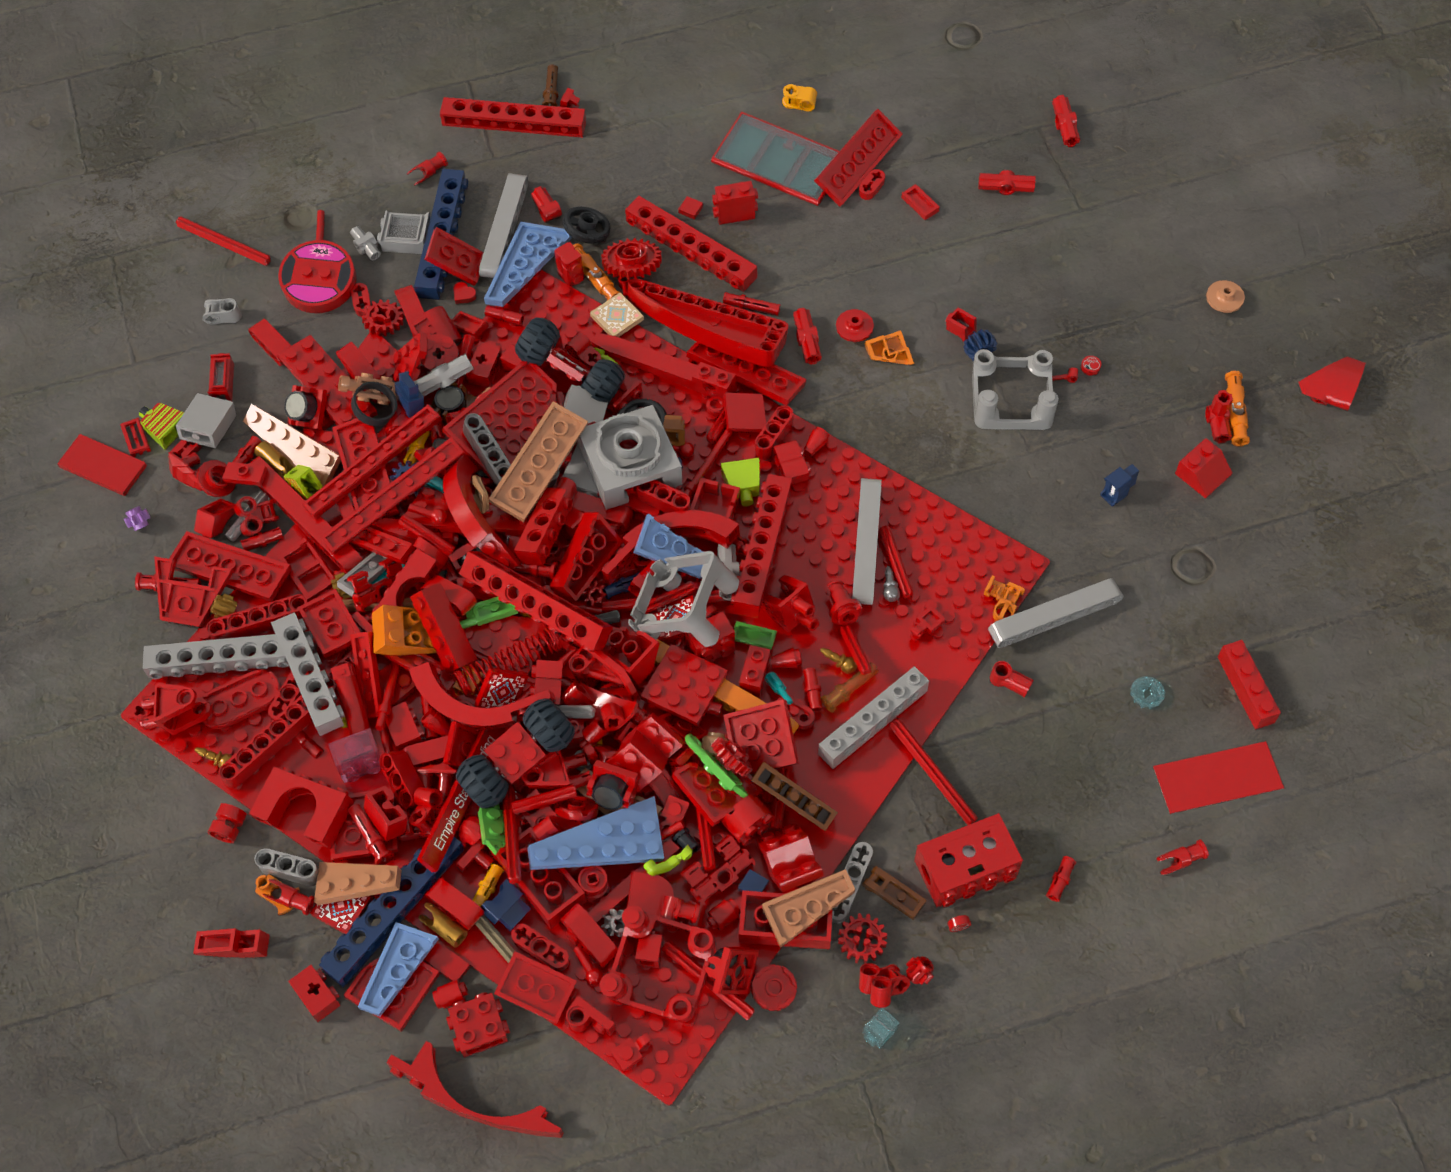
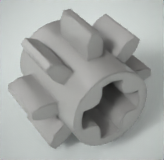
[601,909,625,937]

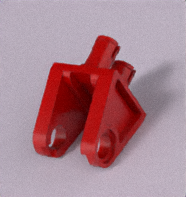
[761,575,819,633]
[140,683,212,735]
[522,750,591,795]

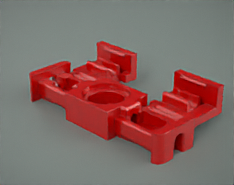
[347,558,413,612]
[680,835,756,905]

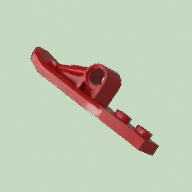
[544,611,639,700]

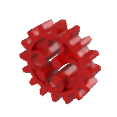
[838,913,887,964]

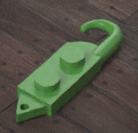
[459,595,518,629]
[685,734,748,798]
[478,804,506,855]

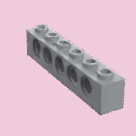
[271,612,345,736]
[818,666,929,769]

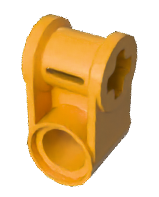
[782,84,817,111]

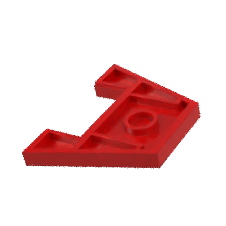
[154,556,234,628]

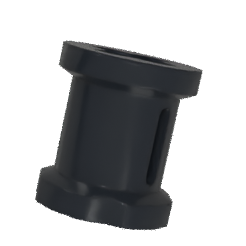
[673,828,701,855]

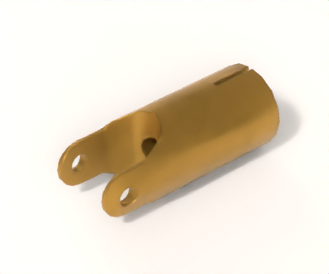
[254,441,294,477]
[419,903,468,947]

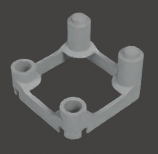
[972,349,1059,430]
[628,551,739,647]

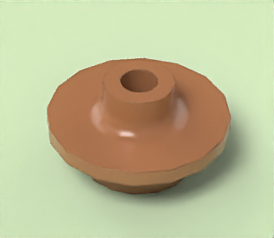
[1206,280,1245,313]

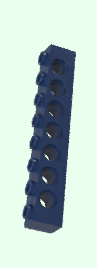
[414,169,468,300]
[319,837,464,988]

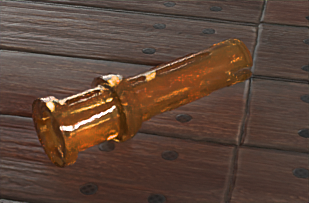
[821,662,879,712]

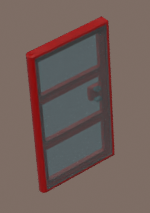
[711,112,839,206]

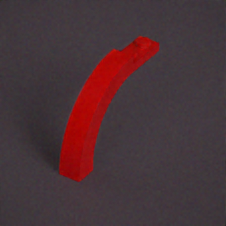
[443,453,521,570]
[601,510,740,585]
[409,662,556,729]

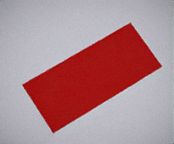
[1153,741,1284,814]

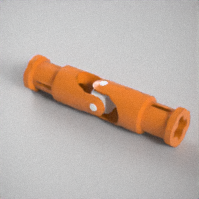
[573,243,622,301]
[1225,371,1250,447]

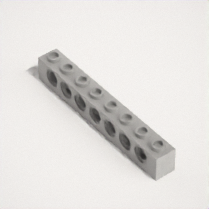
[143,631,317,679]

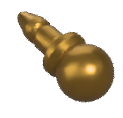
[820,648,857,674]
[195,747,232,768]

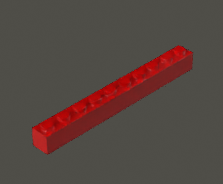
[566,839,680,946]

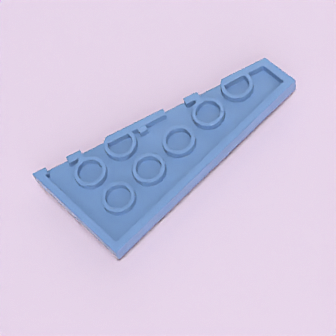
[484,222,572,307]
[527,796,664,870]

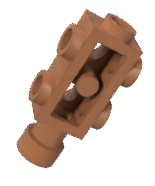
[338,373,395,405]

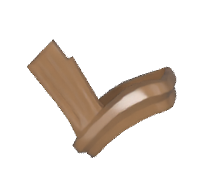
[472,475,489,514]

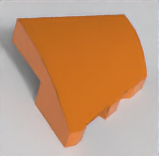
[864,330,914,365]

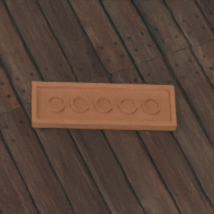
[489,401,588,522]

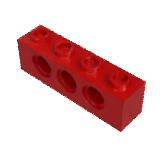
[514,488,573,565]

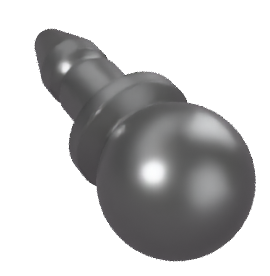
[883,566,900,602]

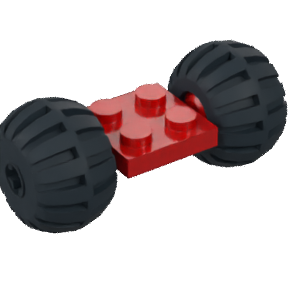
[515,317,625,405]
[456,698,575,809]

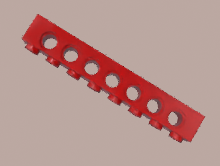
[440,97,586,138]
[625,196,757,292]
[730,474,792,618]
[459,551,613,652]

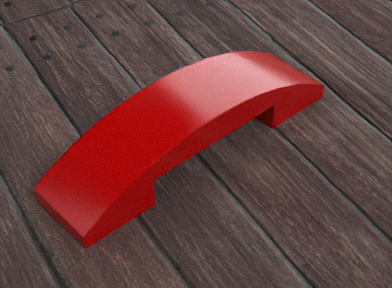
[394,285,424,338]

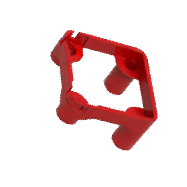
[600,905,716,1022]

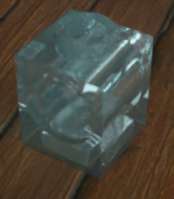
[863,1008,900,1049]

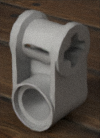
[203,298,242,325]

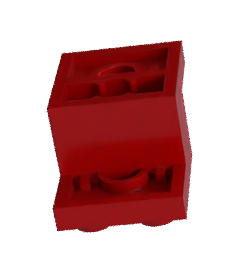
[605,713,685,794]
[756,824,824,892]

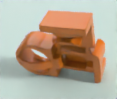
[984,575,1025,621]

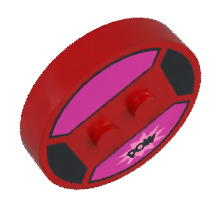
[278,240,357,313]

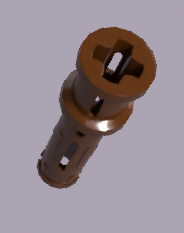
[542,64,559,107]

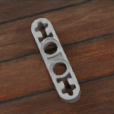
[832,842,873,924]

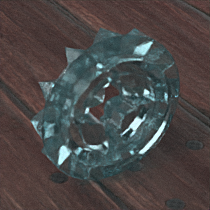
[1130,676,1165,709]

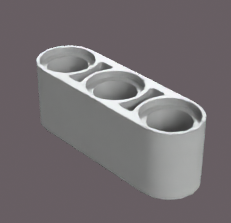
[254,848,318,886]

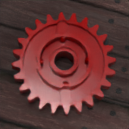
[601,238,662,280]

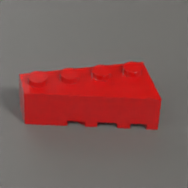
[549,512,623,602]

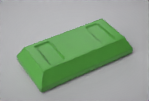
[734,621,777,650]

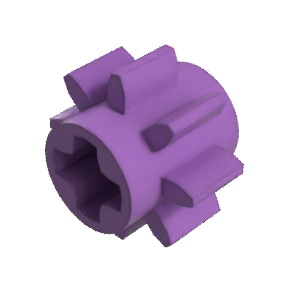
[124,506,150,531]

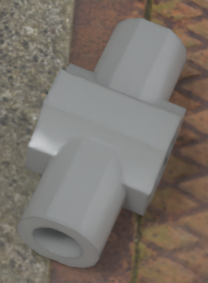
[350,226,381,261]

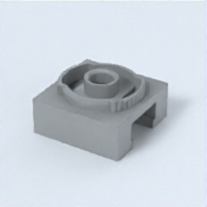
[578,405,682,510]

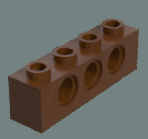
[751,762,838,831]

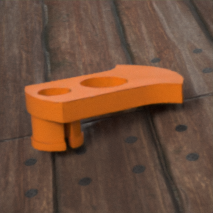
[255,874,300,915]

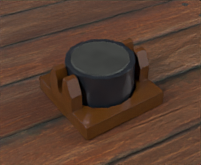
[430,382,477,426]

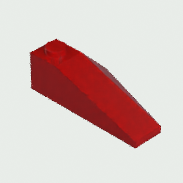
[584,623,660,686]

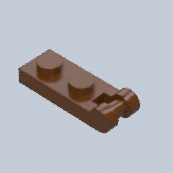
[862,866,927,920]

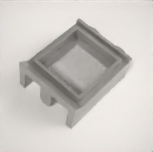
[377,210,430,254]

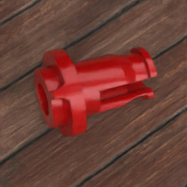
[826,580,863,625]

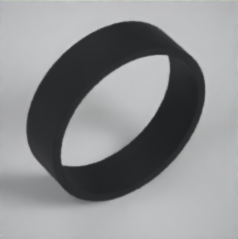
[351,382,397,426]

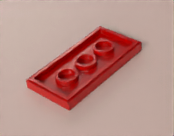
[57,434,147,496]

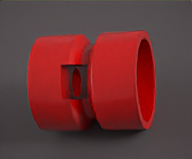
[207,803,247,844]
[578,866,609,903]

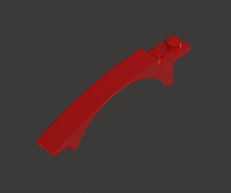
[386,1041,564,1138]

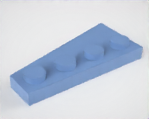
[633,514,703,580]
[358,922,439,1017]

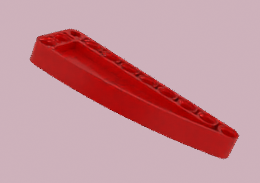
[627,279,789,367]

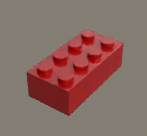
[495,827,587,929]
[739,890,833,950]

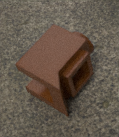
[663,415,685,446]

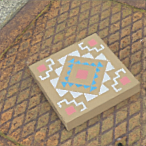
[590,293,644,337]

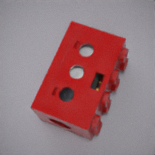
[914,813,1023,908]

